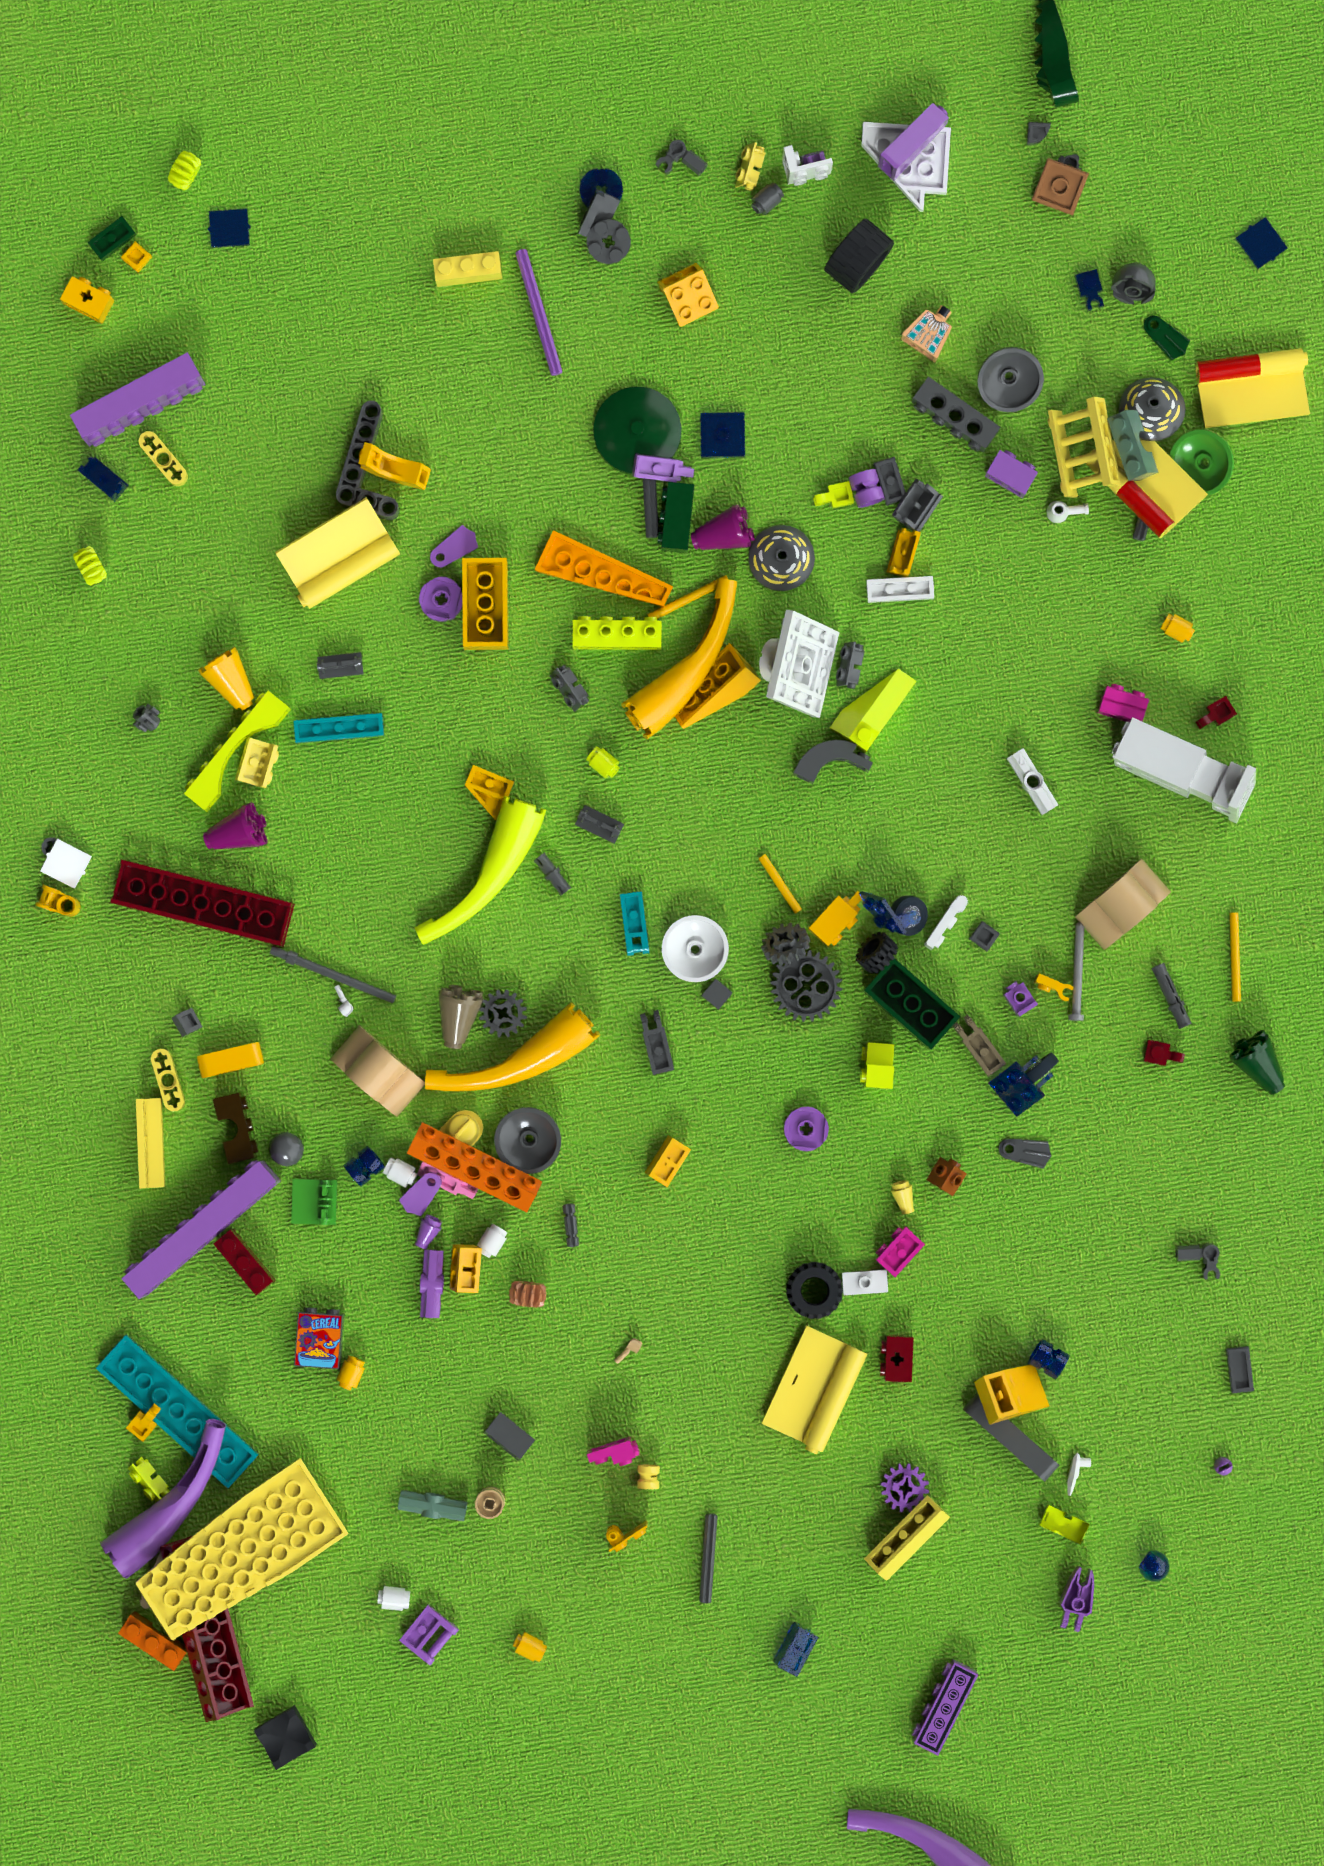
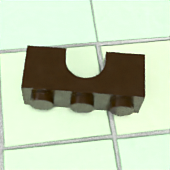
[213,1093,259,1164]

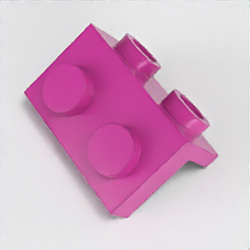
[875,1226,925,1277]

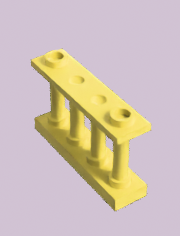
[1048,397,1121,498]

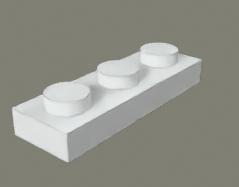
[866,576,934,603]

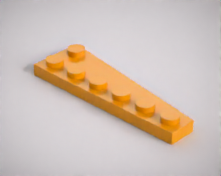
[535,530,673,607]

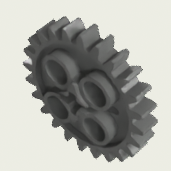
[770,950,843,1022]

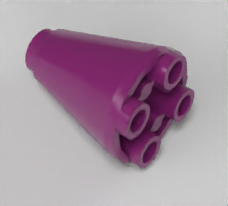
[691,504,755,550]
[203,802,268,849]

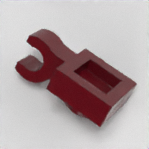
[1195,696,1237,730]
[1143,1040,1185,1066]

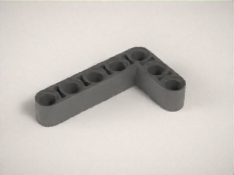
[336,401,400,520]

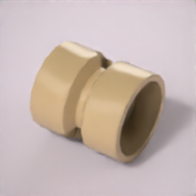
[475,1487,505,1519]

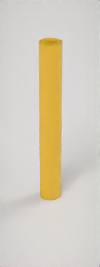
[758,854,802,914]

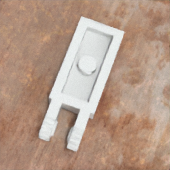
[924,895,968,950]

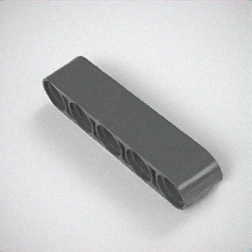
[963,1392,1060,1482]

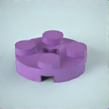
[419,577,463,622]
[784,1107,829,1151]

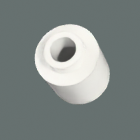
[383,1158,418,1188]
[477,1223,507,1258]
[377,1586,410,1611]

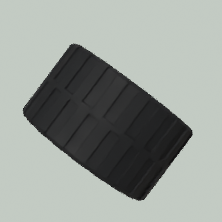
[824,218,894,293]

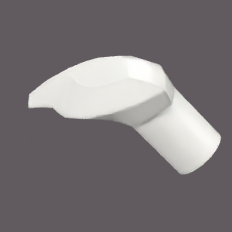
[1067,1453,1091,1496]

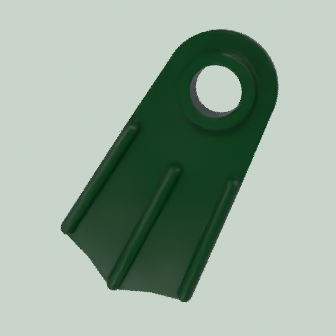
[1144,315,1190,361]

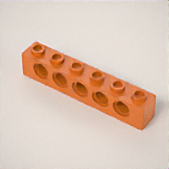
[407,1122,542,1213]

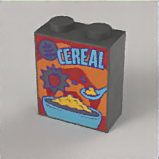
[294,1307,345,1369]

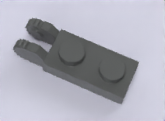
[640,1010,674,1075]

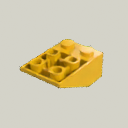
[974,1364,1049,1425]

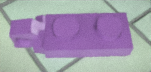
[632,454,694,482]

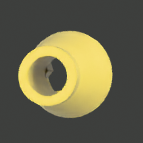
[891,1180,915,1214]

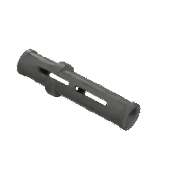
[1151,963,1192,1029]

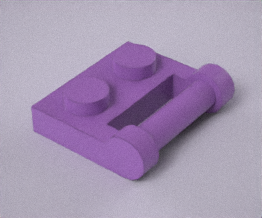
[399,1604,459,1665]

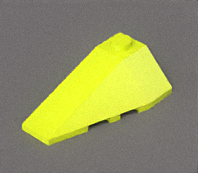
[830,669,916,754]

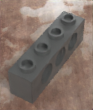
[912,376,1001,453]

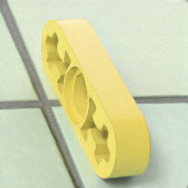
[139,431,188,486]
[151,1049,185,1111]

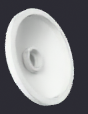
[662,915,729,982]

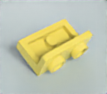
[235,737,279,788]

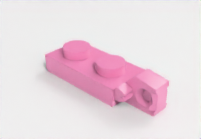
[417,1162,478,1199]

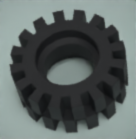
[856,932,898,974]

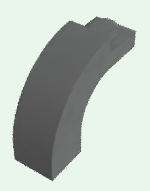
[793,740,873,785]

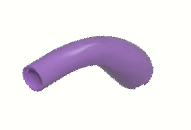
[100,1419,226,1579]
[847,1809,991,1866]

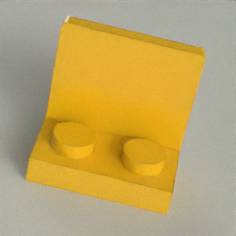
[657,263,719,327]

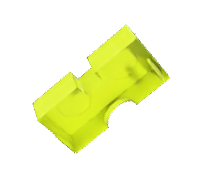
[1038,1504,1090,1545]

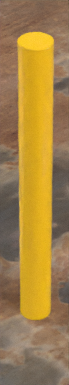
[647,575,728,619]
[1229,913,1241,1002]

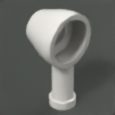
[1046,501,1089,523]

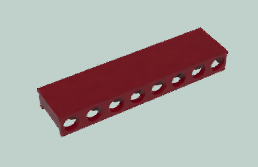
[110,860,295,947]
[160,1535,254,1722]

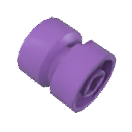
[849,469,885,508]

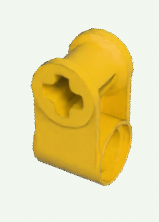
[35,885,81,917]

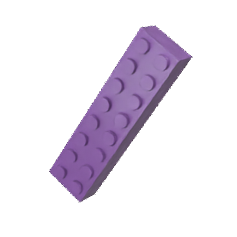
[122,1160,281,1299]

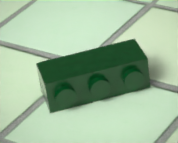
[657,482,695,554]

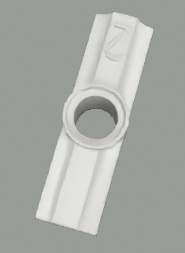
[1007,748,1058,815]

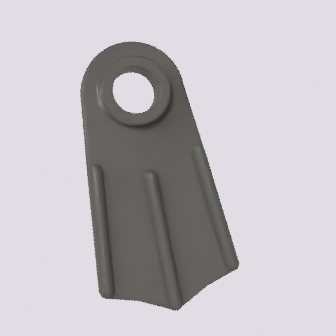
[999,1139,1052,1169]

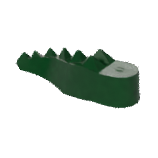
[1035,0,1079,108]

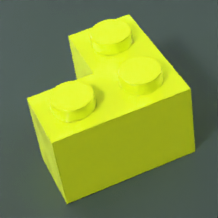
[860,1042,894,1089]

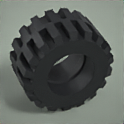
[786,1262,843,1319]

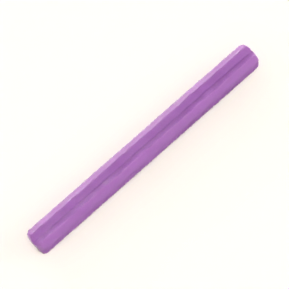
[515,249,562,376]

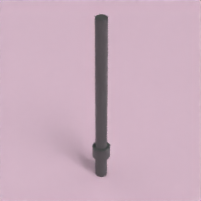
[270,946,396,1003]

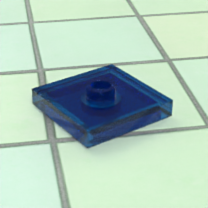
[700,412,745,458]

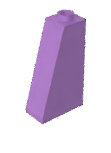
[878,103,949,181]

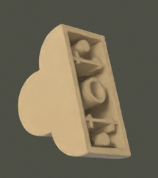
[1075,858,1171,950]
[330,1025,425,1117]

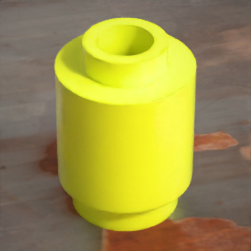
[586,746,620,779]

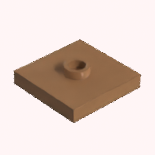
[1032,158,1089,216]

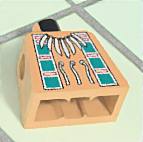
[901,305,952,363]

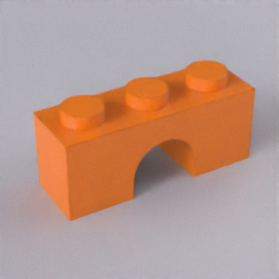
[118,1611,187,1671]

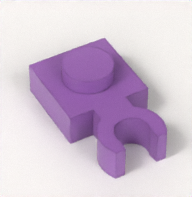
[800,151,825,165]

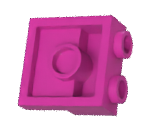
[587,1436,640,1466]

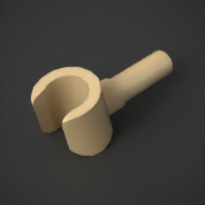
[614,1338,643,1364]

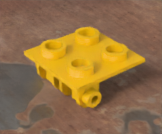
[606,1520,648,1552]

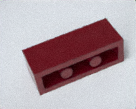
[214,1229,276,1295]

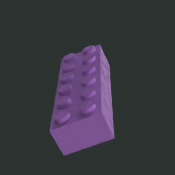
[70,352,206,447]

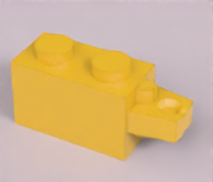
[808,891,864,947]

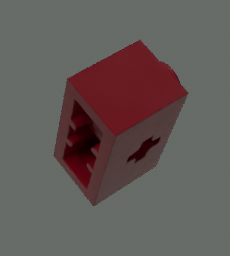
[880,1335,914,1383]

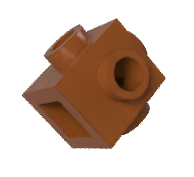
[926,1157,967,1196]

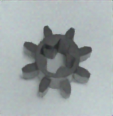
[133,704,160,732]

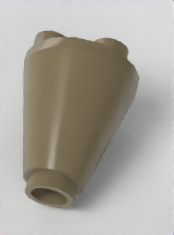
[439,985,483,1049]

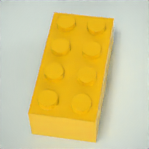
[462,558,509,650]

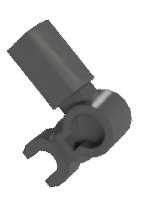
[656,140,708,176]
[1175,1243,1220,1280]

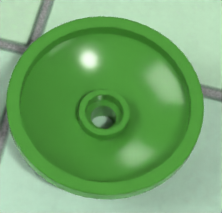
[1169,429,1234,496]

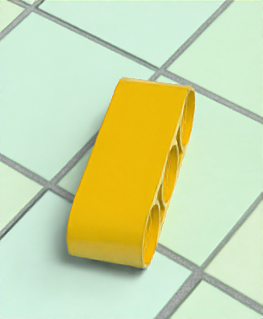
[197,1042,264,1078]

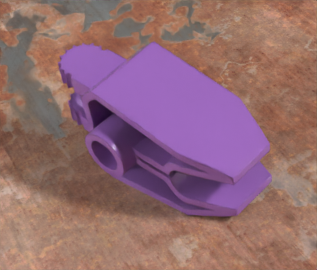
[1059,1566,1094,1632]

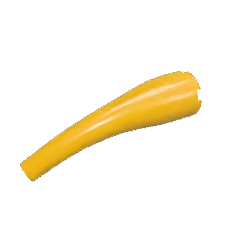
[621,578,737,739]
[425,1002,600,1091]

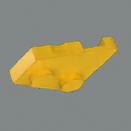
[465,765,515,821]

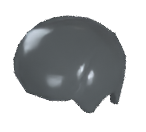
[268,1132,304,1167]

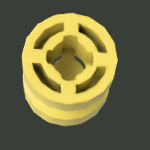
[637,1464,660,1489]

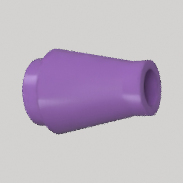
[415,1214,442,1249]

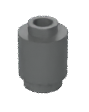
[751,183,784,215]

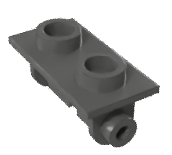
[836,642,865,689]
[317,652,364,679]
[550,665,590,712]
[575,805,624,844]

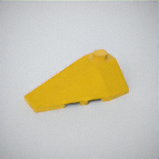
[675,643,761,729]

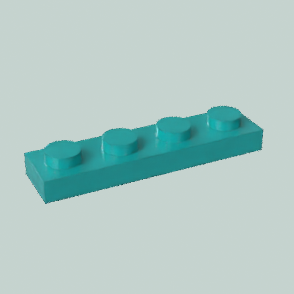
[294,713,384,744]

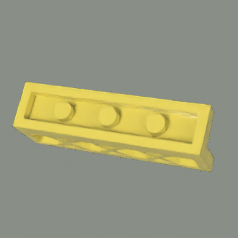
[136,1098,165,1189]

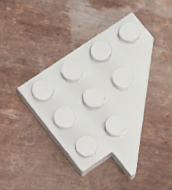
[861,122,951,212]

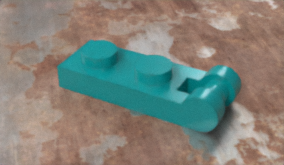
[620,891,649,956]

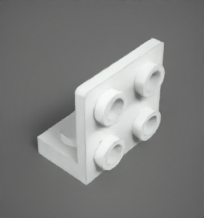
[782,145,833,186]

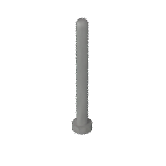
[1068,923,1084,1021]

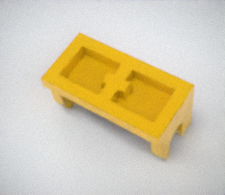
[886,528,921,578]
[645,1135,691,1187]

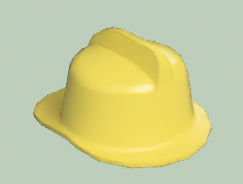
[439,1110,483,1146]

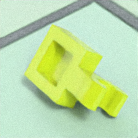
[813,481,854,509]

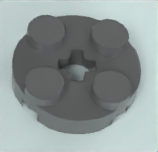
[587,219,631,264]

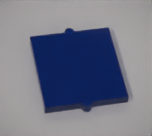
[208,209,251,248]
[1235,217,1288,269]

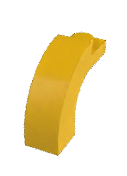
[358,442,431,490]

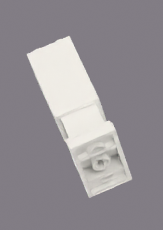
[1112,717,1256,824]

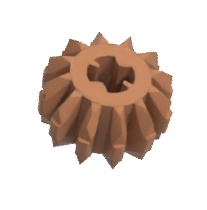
[509,1281,547,1308]

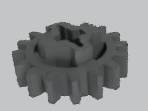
[761,923,810,966]
[479,990,527,1037]

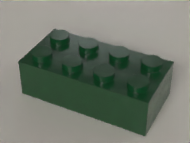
[863,958,961,1050]

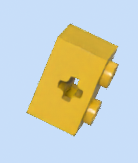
[60,276,114,324]

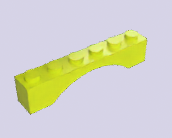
[184,691,291,812]

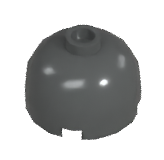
[1111,262,1156,304]

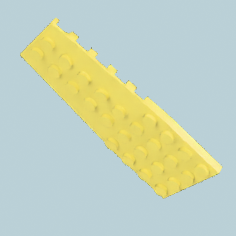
[135,1458,349,1640]

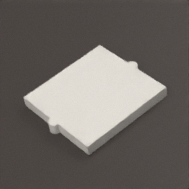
[40,839,92,889]

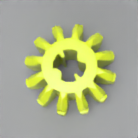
[168,150,201,190]
[73,546,107,586]

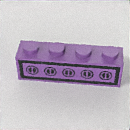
[911,1659,979,1756]

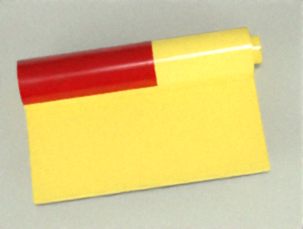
[1195,348,1310,428]
[1086,439,1208,538]

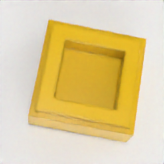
[121,241,152,273]

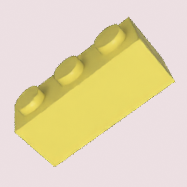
[433,251,502,287]

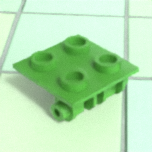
[291,1179,337,1225]

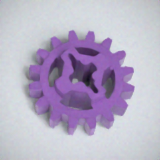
[881,1463,929,1512]

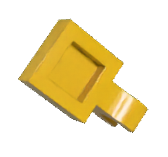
[1034,973,1074,1001]
[126,1403,161,1442]

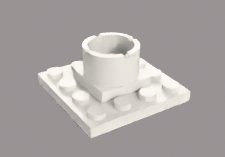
[759,610,839,718]

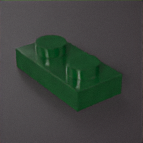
[87,216,137,261]

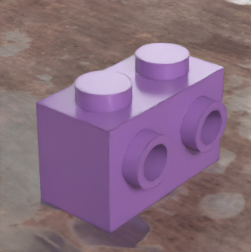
[985,450,1038,499]

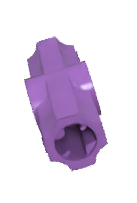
[420,1250,444,1318]

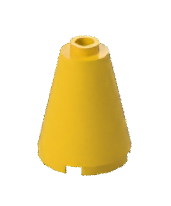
[198,647,255,711]

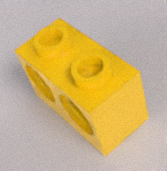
[449,1244,482,1293]

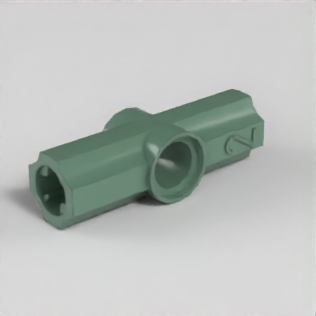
[398,1490,468,1521]

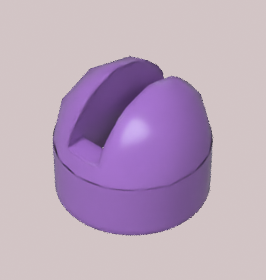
[1214,1457,1233,1476]

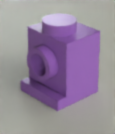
[1003,981,1038,1017]

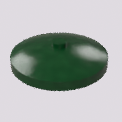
[593,386,681,475]

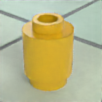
[1160,613,1195,643]
[336,1355,365,1391]
[512,1632,547,1662]

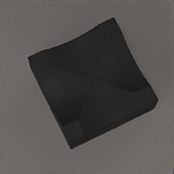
[254,1705,317,1770]

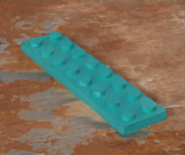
[96,1335,259,1488]

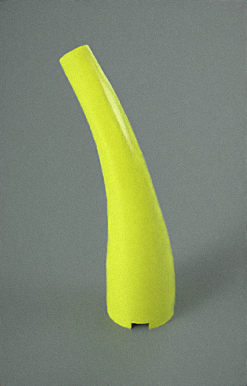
[414,796,546,945]

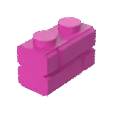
[1097,684,1149,723]

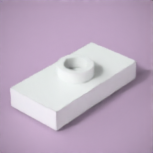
[842,1270,888,1295]

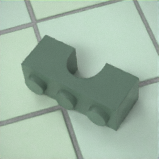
[1107,410,1159,481]

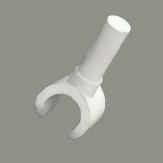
[334,985,353,1017]

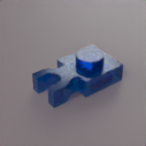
[1075,269,1104,312]

